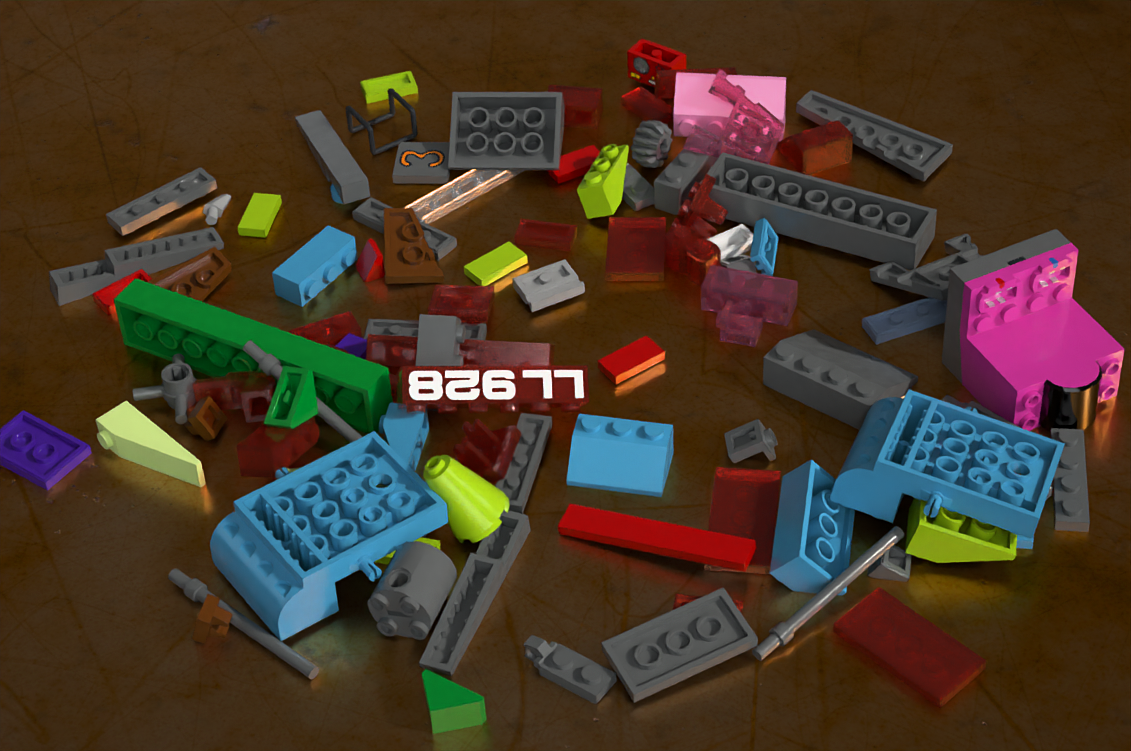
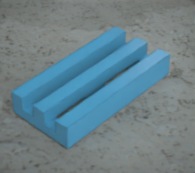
[750,218,779,279]

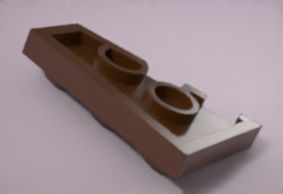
[384,208,444,284]
[148,246,232,301]

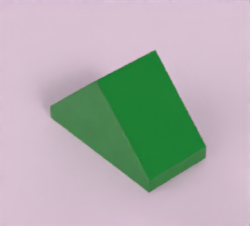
[264,366,318,429]
[422,669,486,734]

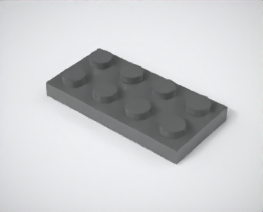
[601,587,758,703]

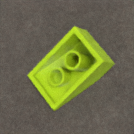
[905,498,1017,563]

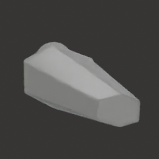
[202,194,232,225]

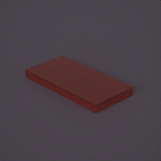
[704,467,781,575]
[833,587,986,708]

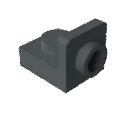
[724,418,778,463]

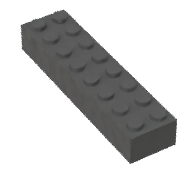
[699,152,937,270]

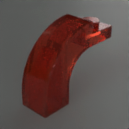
[193,371,276,423]

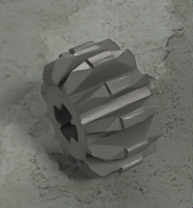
[631,120,673,168]

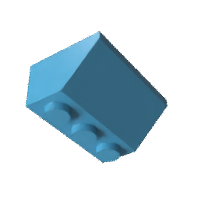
[567,413,674,497]

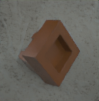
[184,396,227,441]
[192,594,232,644]

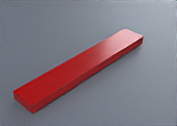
[558,503,756,572]

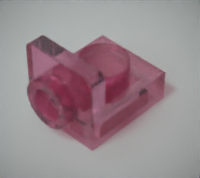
[716,300,763,347]

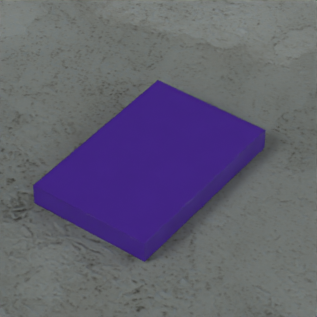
[0,410,92,491]

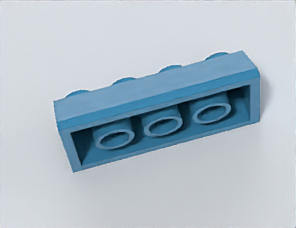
[770,459,855,596]

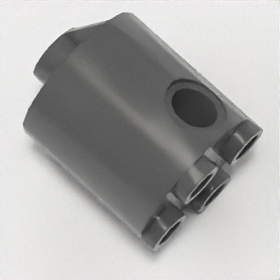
[368,541,457,640]

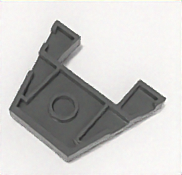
[870,233,983,301]

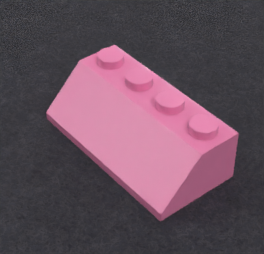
[673,72,786,141]

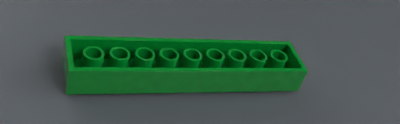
[114,278,393,434]

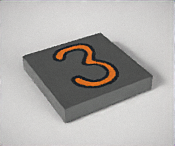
[392,142,450,184]

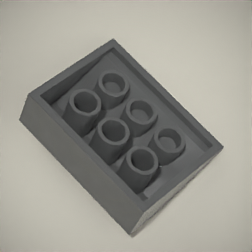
[448,92,565,170]
[763,329,918,430]

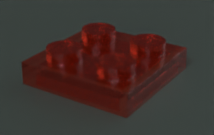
[428,285,495,324]

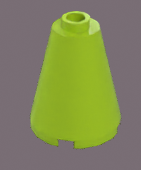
[423,455,509,543]

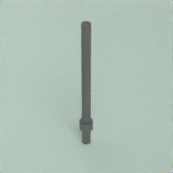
[243,340,362,443]
[752,526,904,661]
[168,568,319,679]

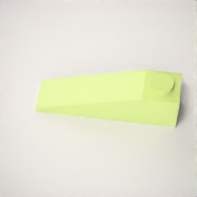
[96,401,206,487]

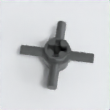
[133,354,227,424]

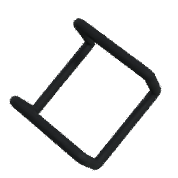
[346,88,418,155]

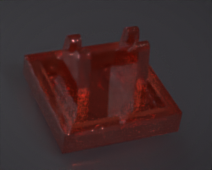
[667,174,728,251]
[453,419,521,483]

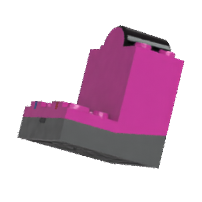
[942,229,1124,431]

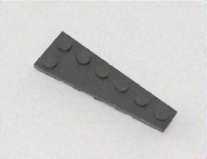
[796,90,953,181]

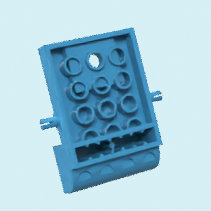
[829,389,1065,539]
[210,431,449,641]

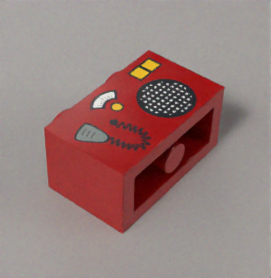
[627,38,686,94]

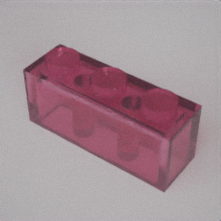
[701,265,798,326]

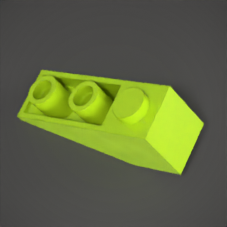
[577,144,629,219]

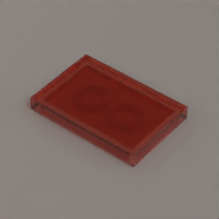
[605,217,666,281]

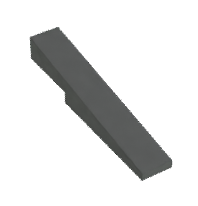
[295,110,370,204]
[49,227,224,306]
[419,510,531,676]

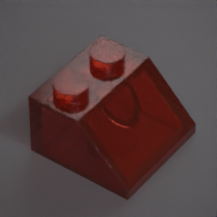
[776,120,853,175]

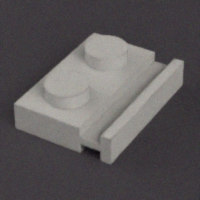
[513,259,585,312]

